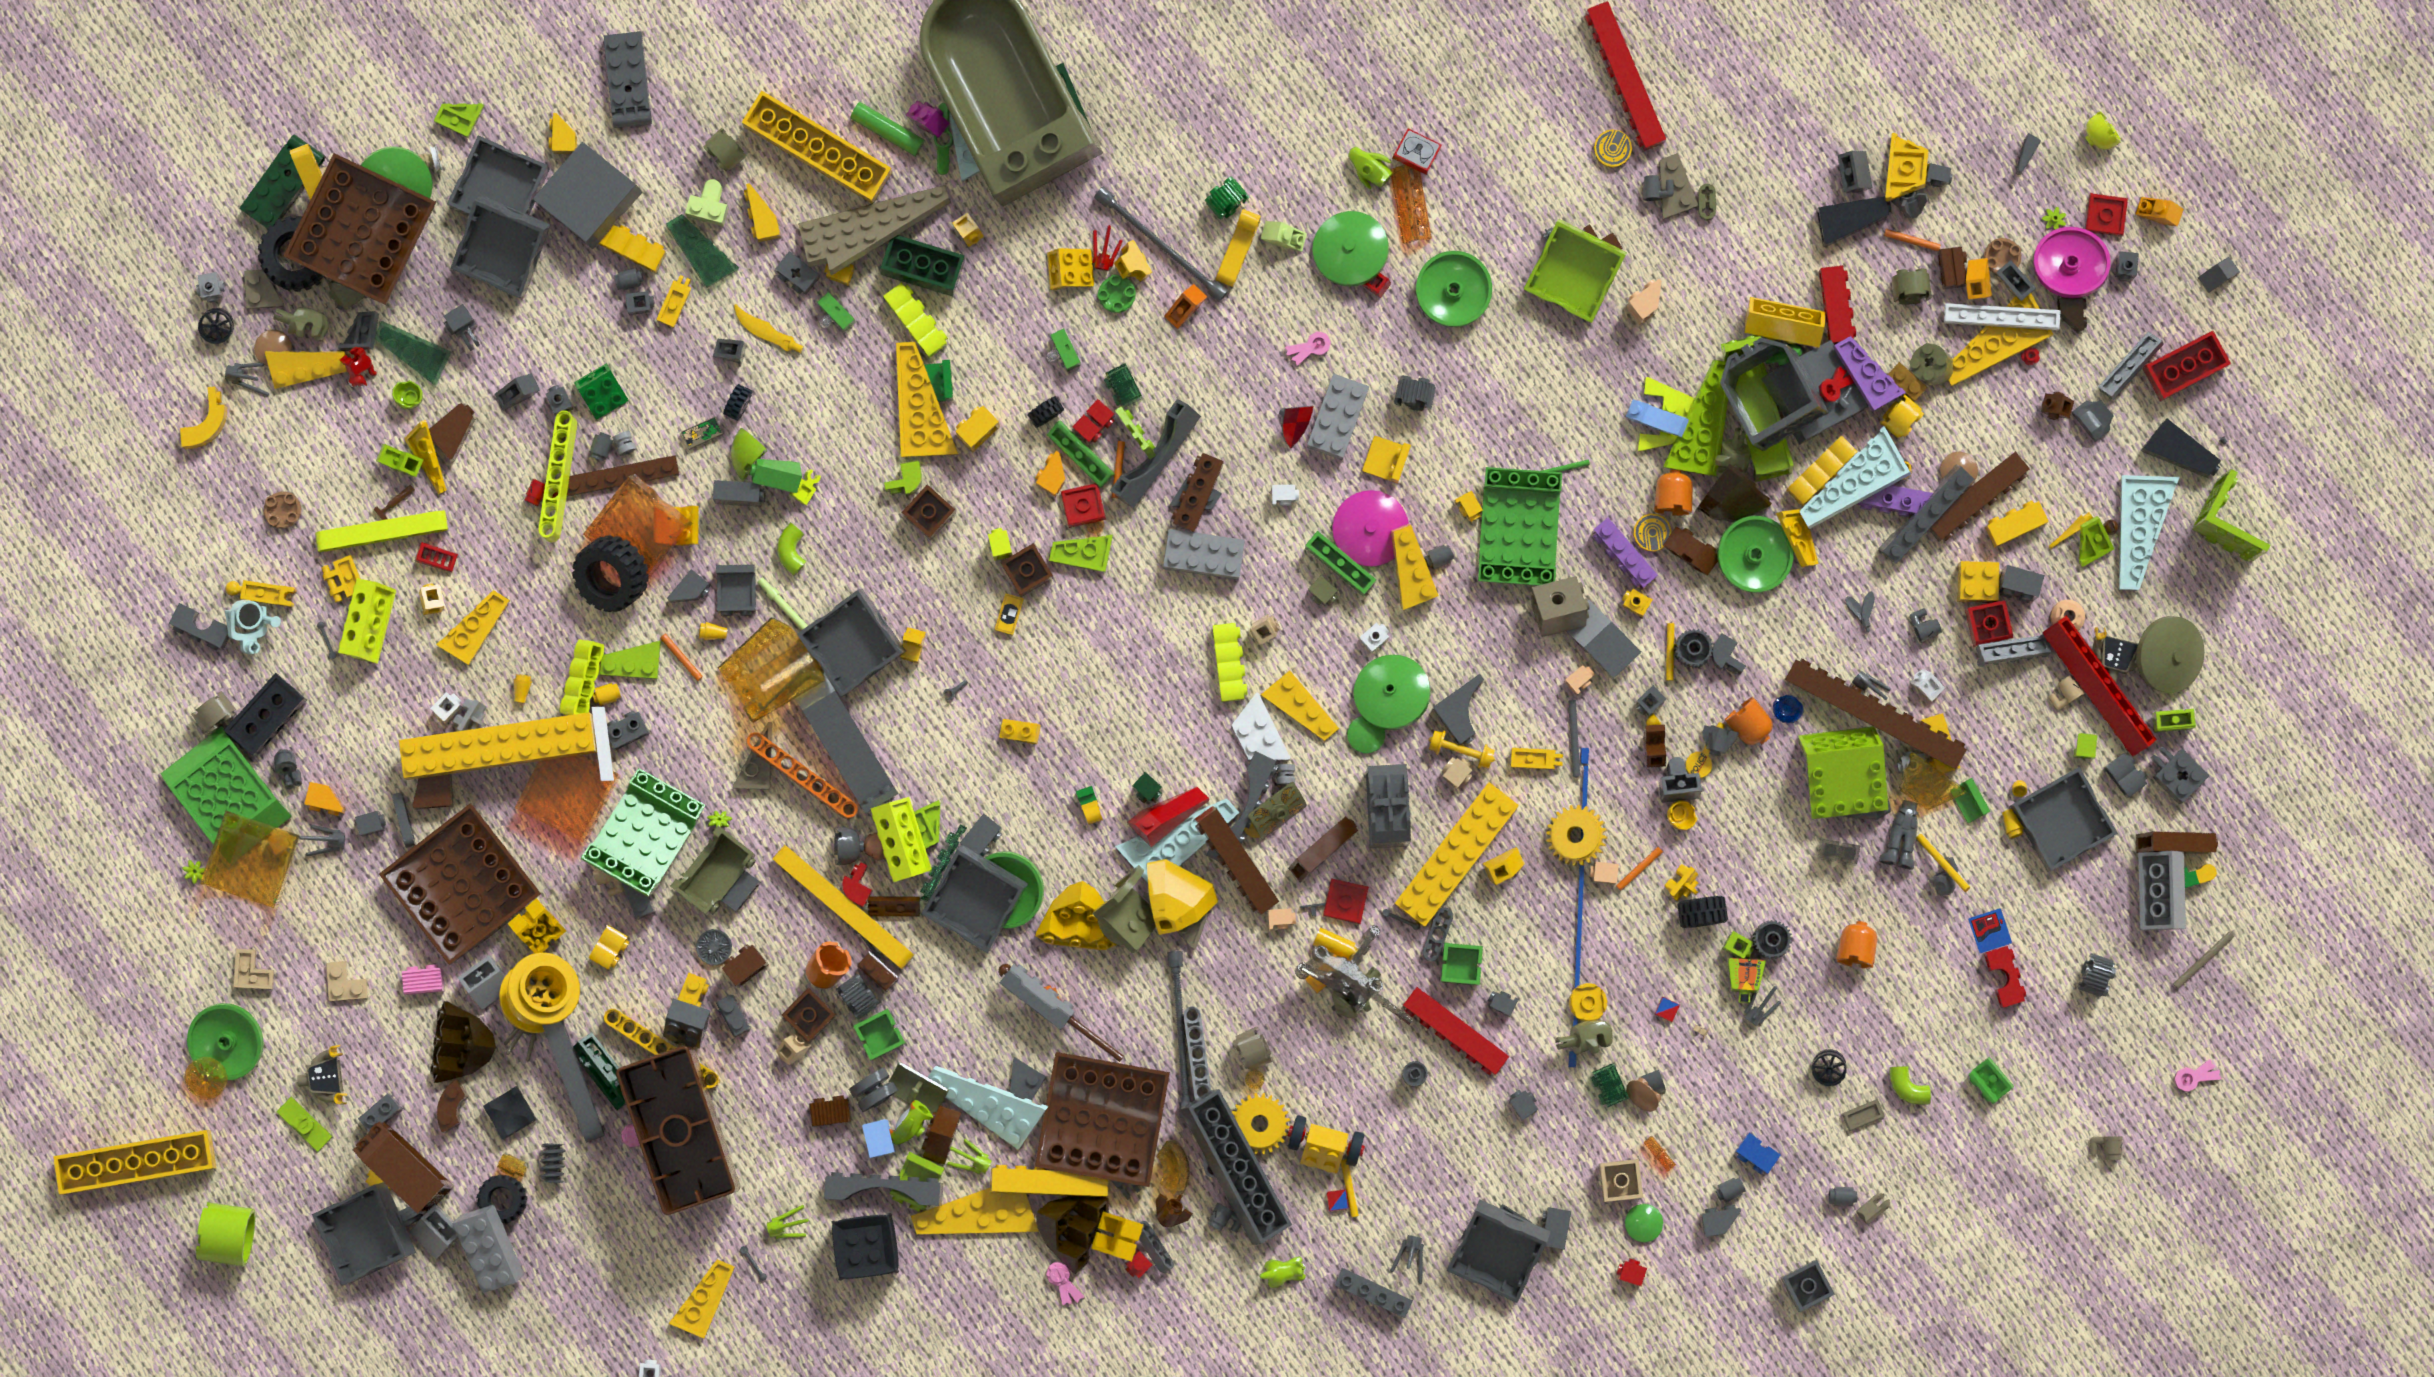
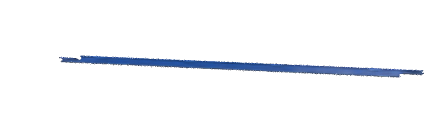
[1568,748,1589,1068]

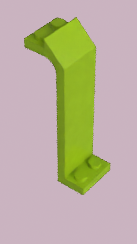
[1721,335,1794,483]

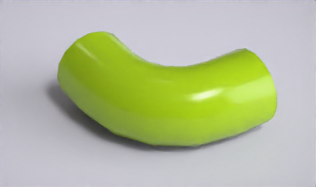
[777,522,806,576]
[1889,1066,1931,1105]

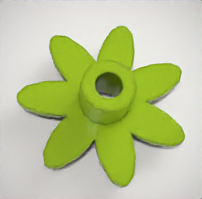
[2042,207,2066,230]
[707,811,732,827]
[182,860,207,884]

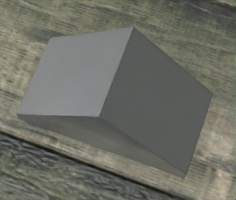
[2198,256,2240,293]
[1996,260,2036,301]
[713,338,746,364]

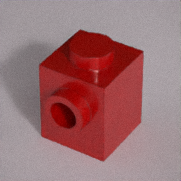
[1125,1250,1153,1278]
[1616,1258,1647,1286]

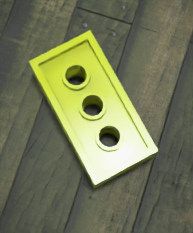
[338,578,396,664]
[871,797,932,882]

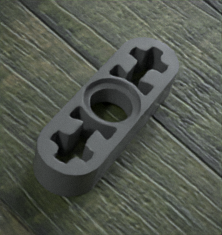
[392,792,416,848]
[1423,907,1453,961]
[1139,1221,1174,1273]

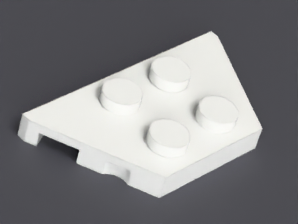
[1231,693,1291,760]

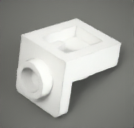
[1910,669,1945,701]

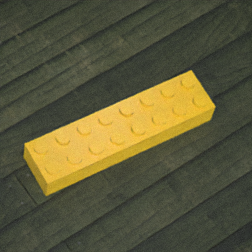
[742,90,893,204]
[1394,782,1519,928]
[53,1130,217,1195]

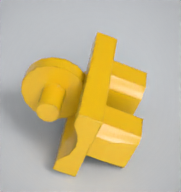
[1664,864,1699,902]

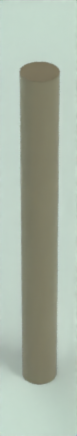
[2173,932,2234,989]

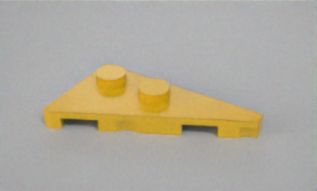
[404,420,446,494]

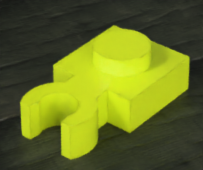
[789,469,821,505]

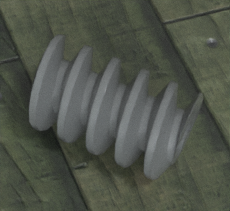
[539,1143,566,1183]

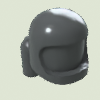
[274,749,302,789]
[1928,857,1959,896]

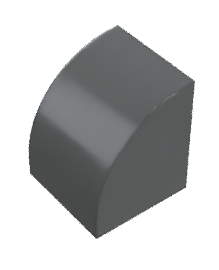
[1639,1069,1666,1094]

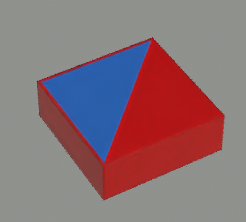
[1654,997,1680,1022]
[1327,1189,1348,1211]

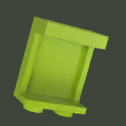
[889,1152,945,1212]

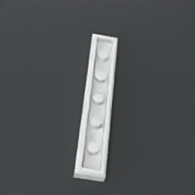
[1944,303,2060,330]

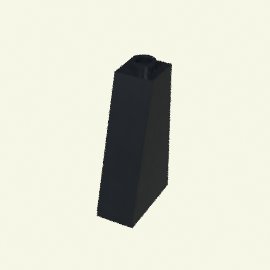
[1816,196,1891,247]
[2141,418,2221,478]

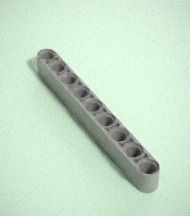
[1184,1006,1216,1178]

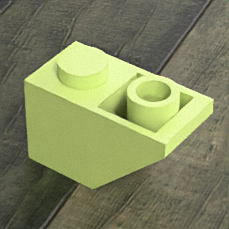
[1261,221,1307,252]

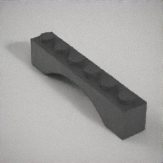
[1110,399,1201,508]
[1878,464,1975,564]
[1206,751,1278,861]
[824,1172,943,1206]

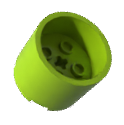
[196,1202,256,1267]

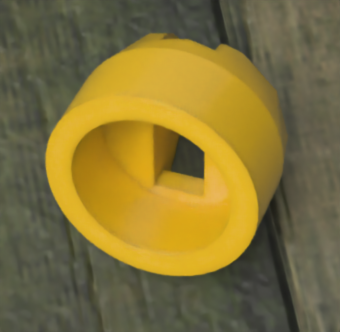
[1646,713,1662,726]
[2012,780,2028,797]

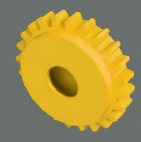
[1546,805,1608,866]
[1232,1093,1290,1154]

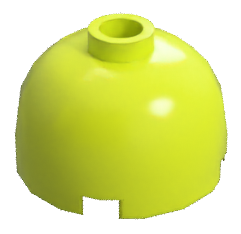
[2085,111,2121,150]

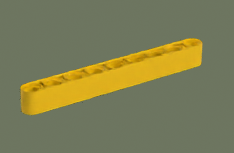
[772,844,914,969]

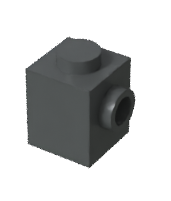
[2115,251,2139,281]
[1509,1090,1538,1121]

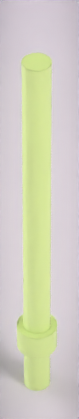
[757,577,807,630]

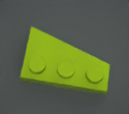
[1115,407,1156,460]
[1049,534,1113,573]

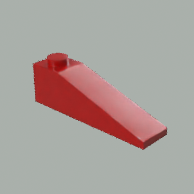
[1127,787,1210,847]

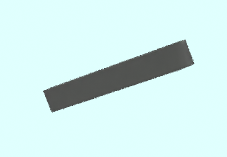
[543,1020,605,1143]

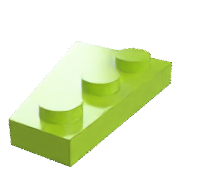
[600,641,661,679]

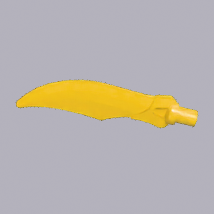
[734,304,804,353]

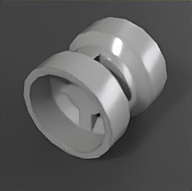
[612,431,637,456]
[1276,764,1295,785]

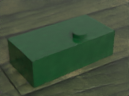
[880,235,965,297]

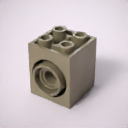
[1531,576,1590,637]

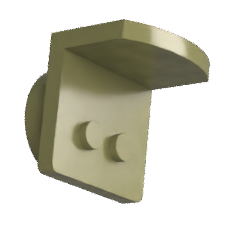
[1092,865,1156,953]

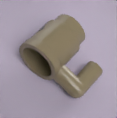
[2090,1136,2123,1160]

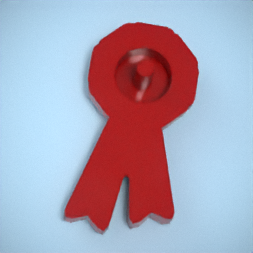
[1819,366,1854,402]

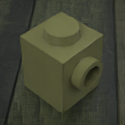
[1308,575,1338,606]

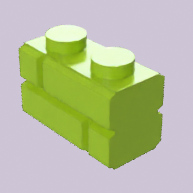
[2152,708,2196,733]

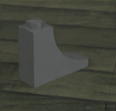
[1432,674,1484,746]

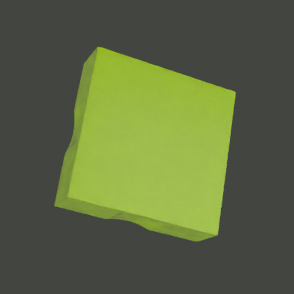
[1524,219,1627,323]

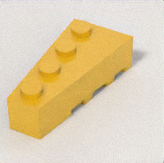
[1391,524,1439,610]

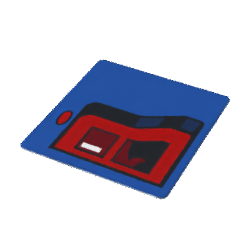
[1968,908,2012,953]

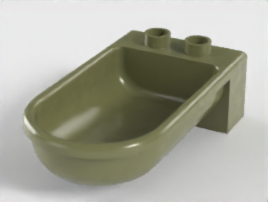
[919,0,1103,207]

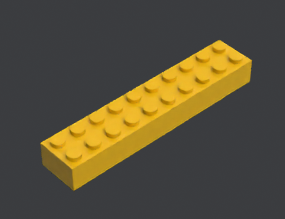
[399,712,597,780]

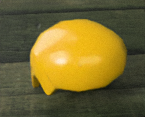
[1667,800,1697,830]

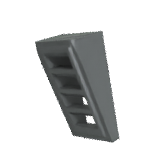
[2016,133,2041,175]

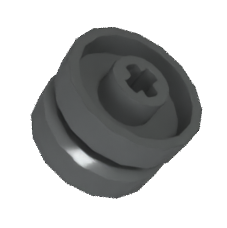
[848,1067,899,1112]

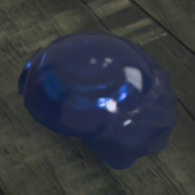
[1773,695,1804,724]

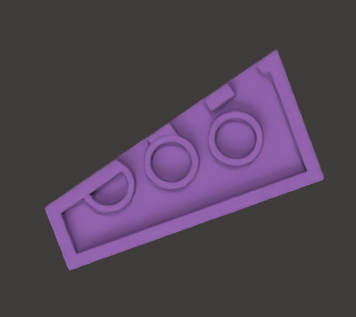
[1833,336,1906,412]

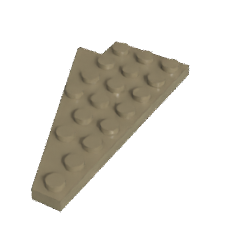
[798,185,950,275]

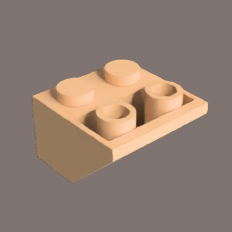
[1626,279,1662,325]

